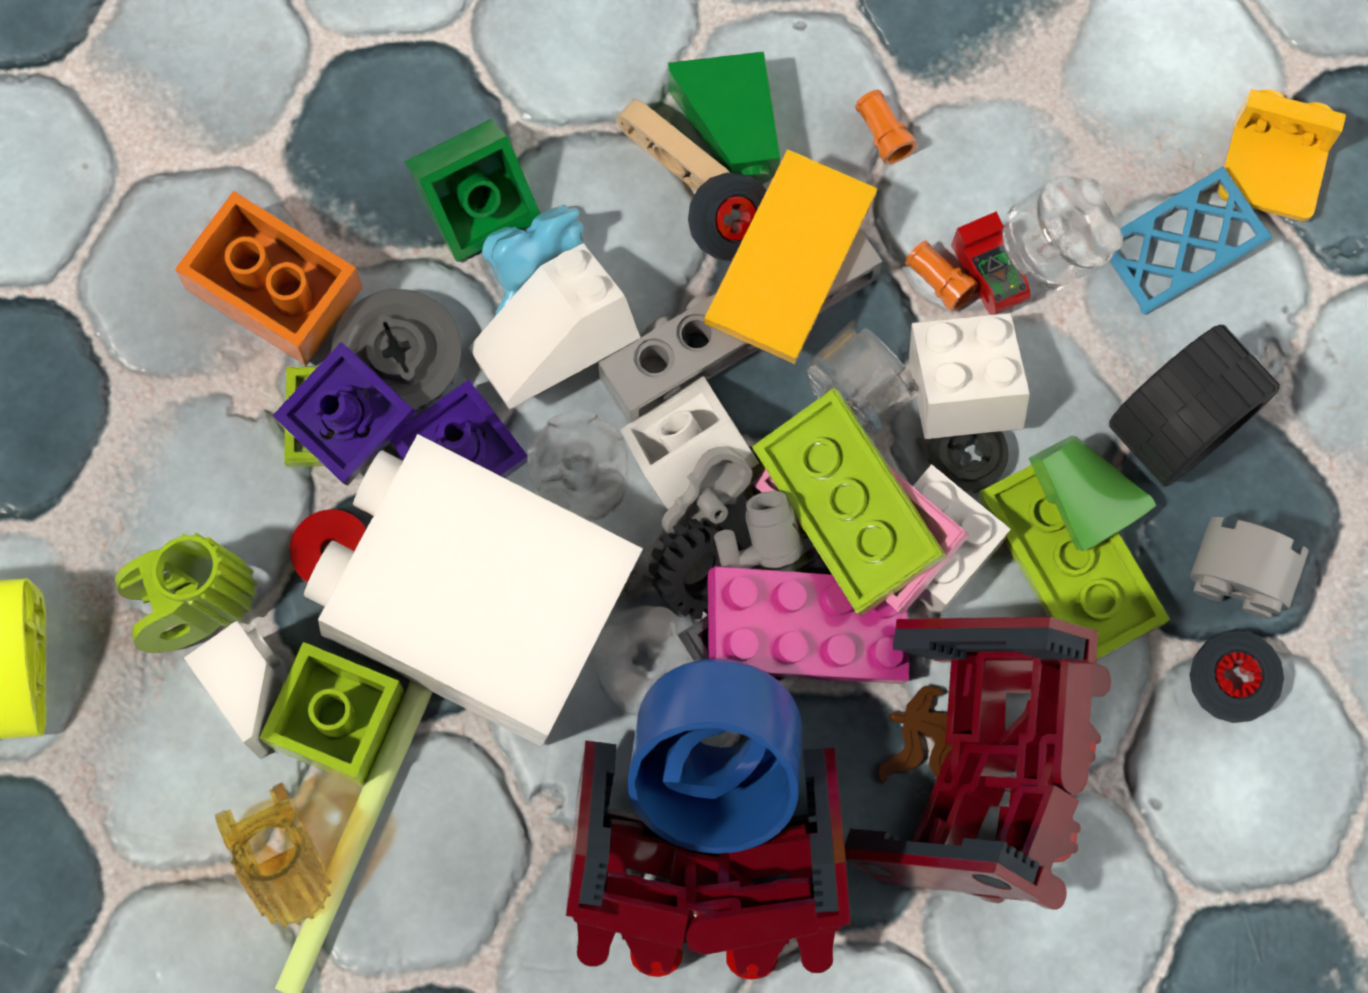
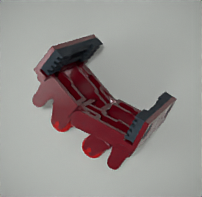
[844,617,1111,910]
[565,740,851,980]

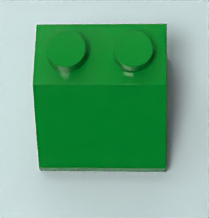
[404,119,541,262]

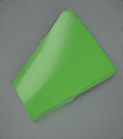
[1029,435,1156,551]

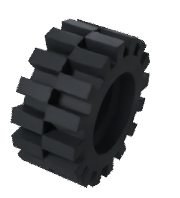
[649,519,744,619]

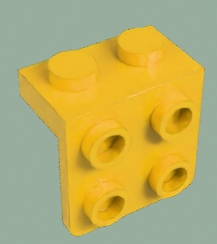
[1218,89,1346,222]

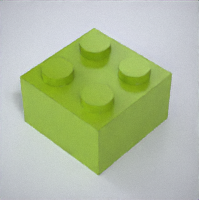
[259,642,405,787]

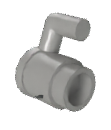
[714,491,804,569]

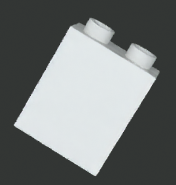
[304,434,643,747]

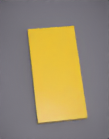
[704,149,878,364]

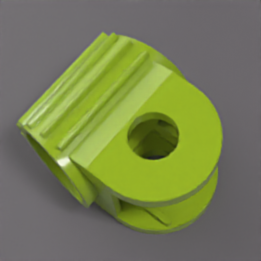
[115,532,258,653]

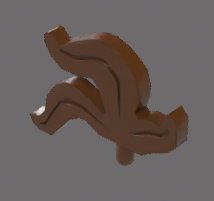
[877,686,952,784]

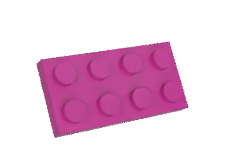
[708,566,909,684]

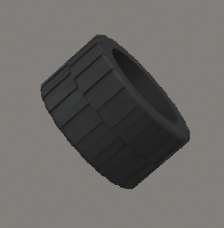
[1109,324,1280,487]

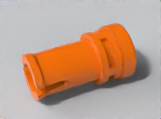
[855,90,918,165]
[905,240,979,312]

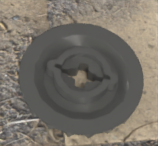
[331,289,462,410]

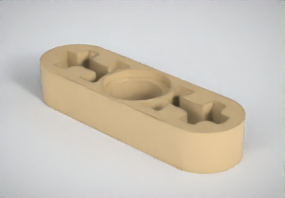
[616,99,730,191]

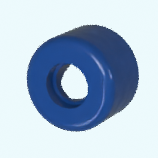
[628,659,802,854]

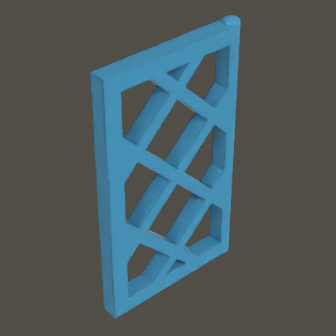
[1098,167,1272,315]

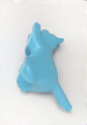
[482,204,584,316]

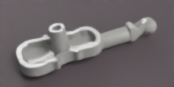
[625,447,752,598]

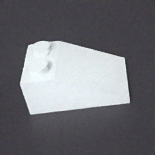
[468,243,640,409]

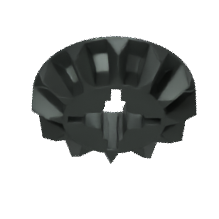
[928,431,1009,493]

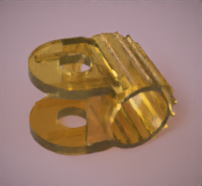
[215,782,332,928]

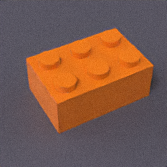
[175,191,363,366]

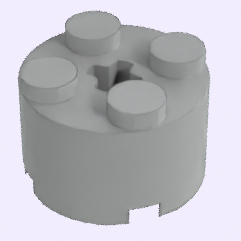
[1190,517,1309,619]

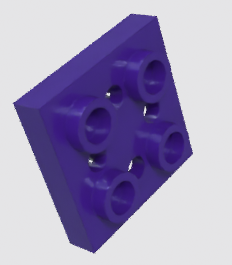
[272,342,416,486]
[389,379,529,478]

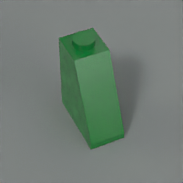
[668,51,781,184]

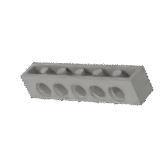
[598,229,883,423]

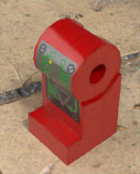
[951,211,1031,315]

